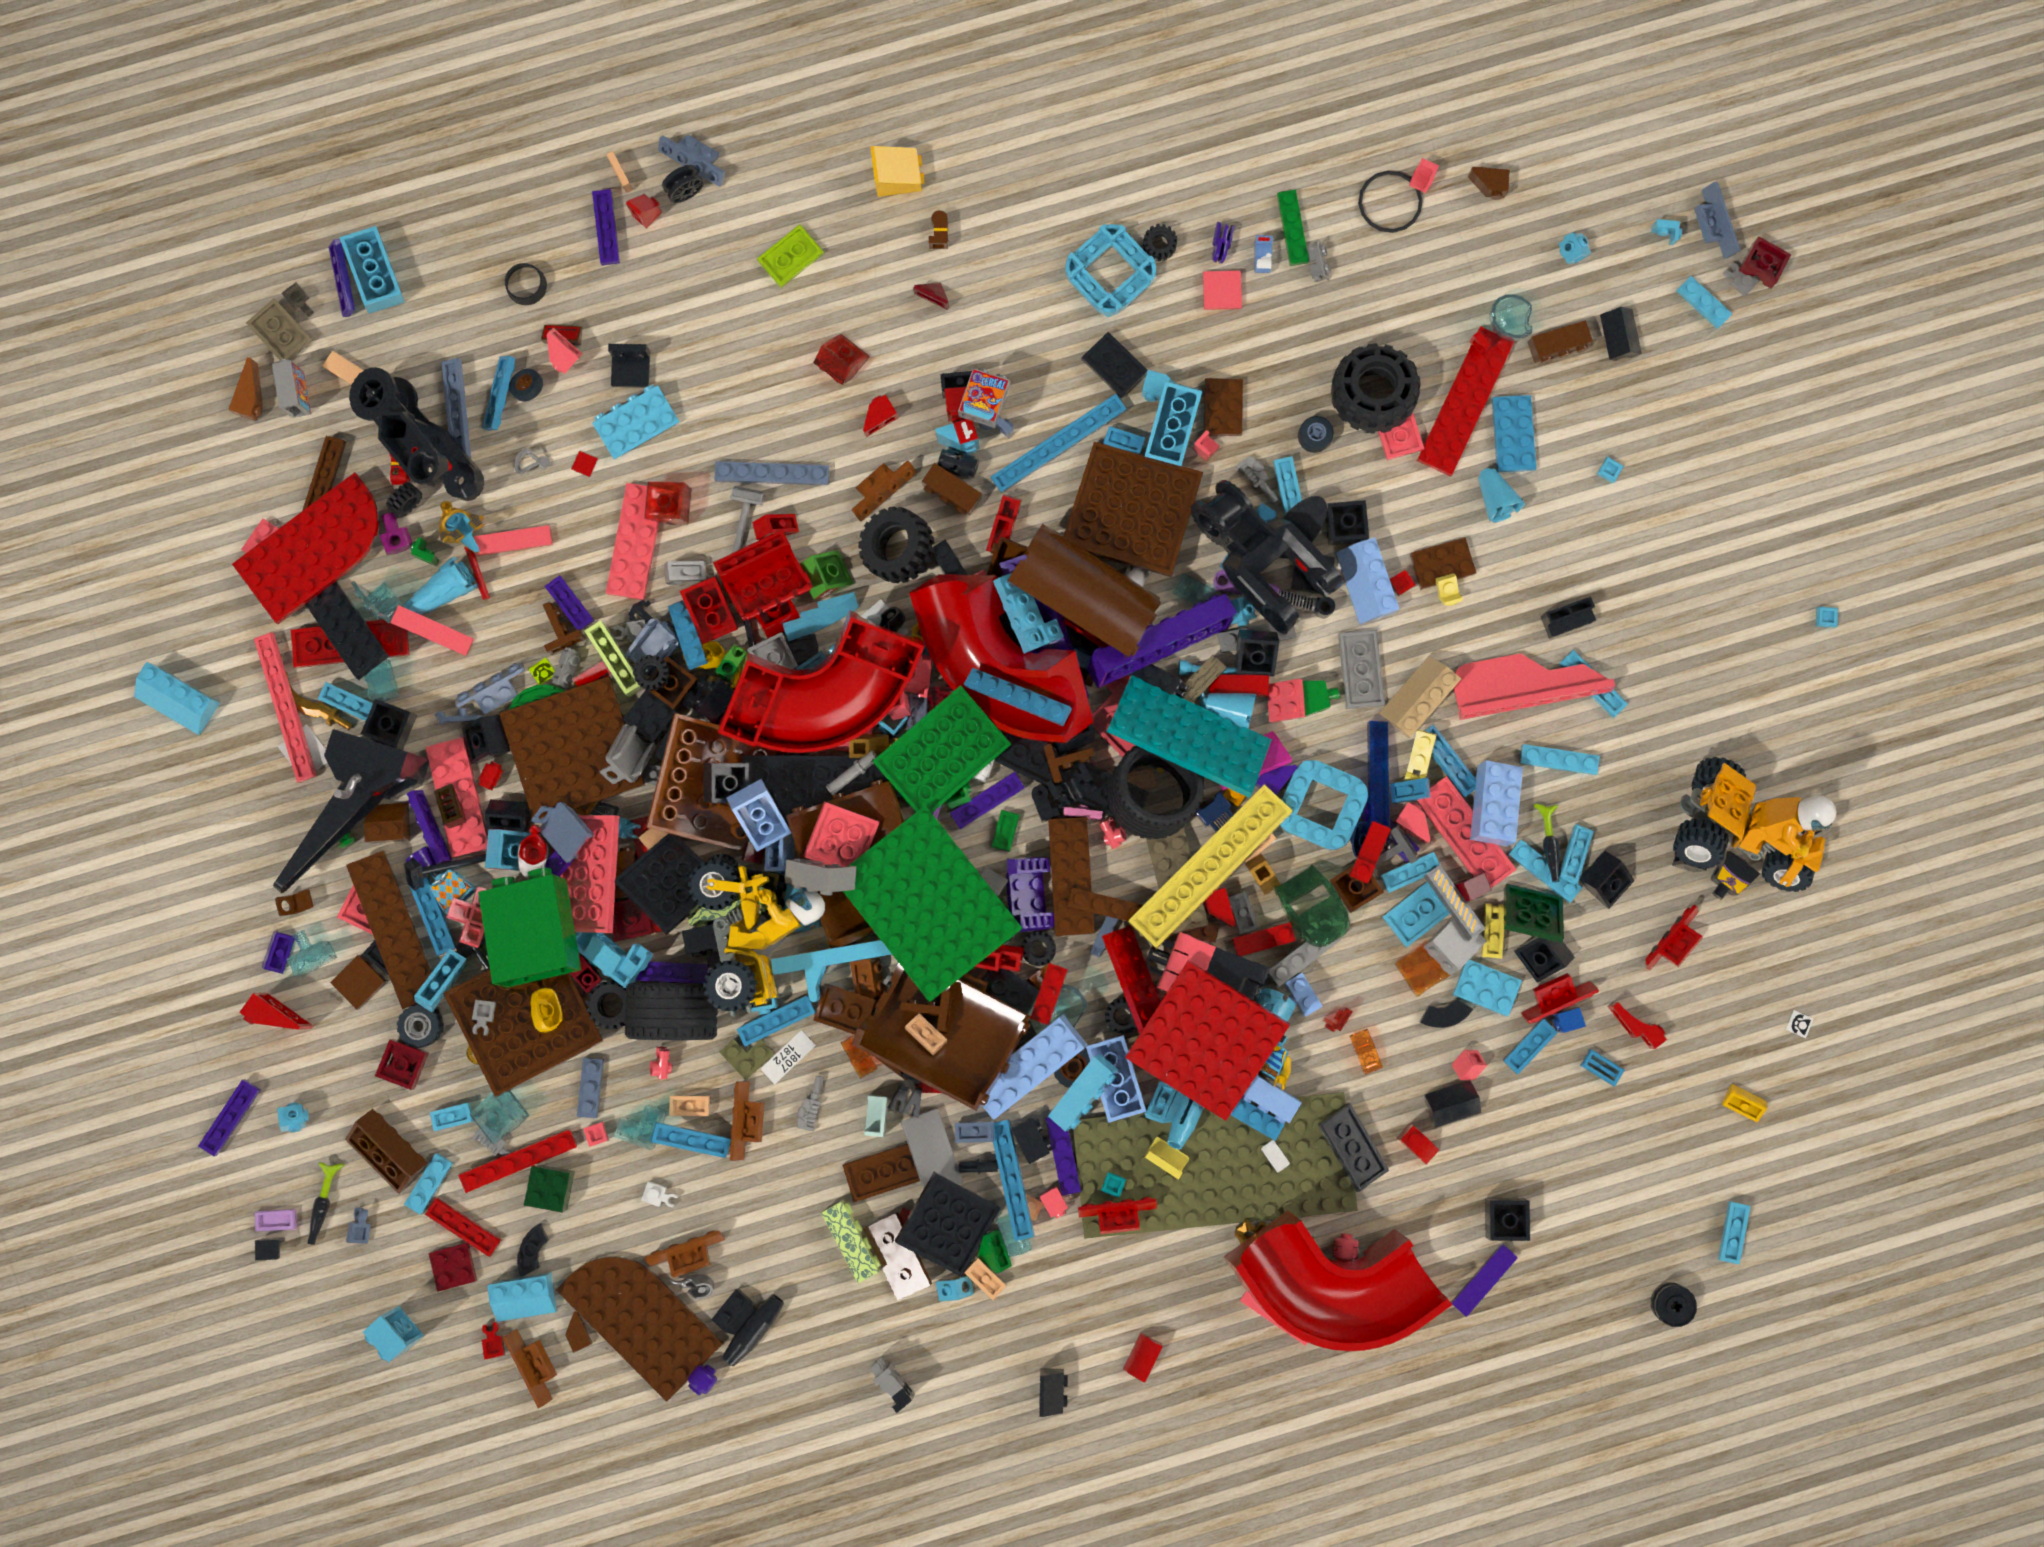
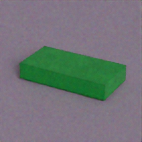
[991,810,1020,852]

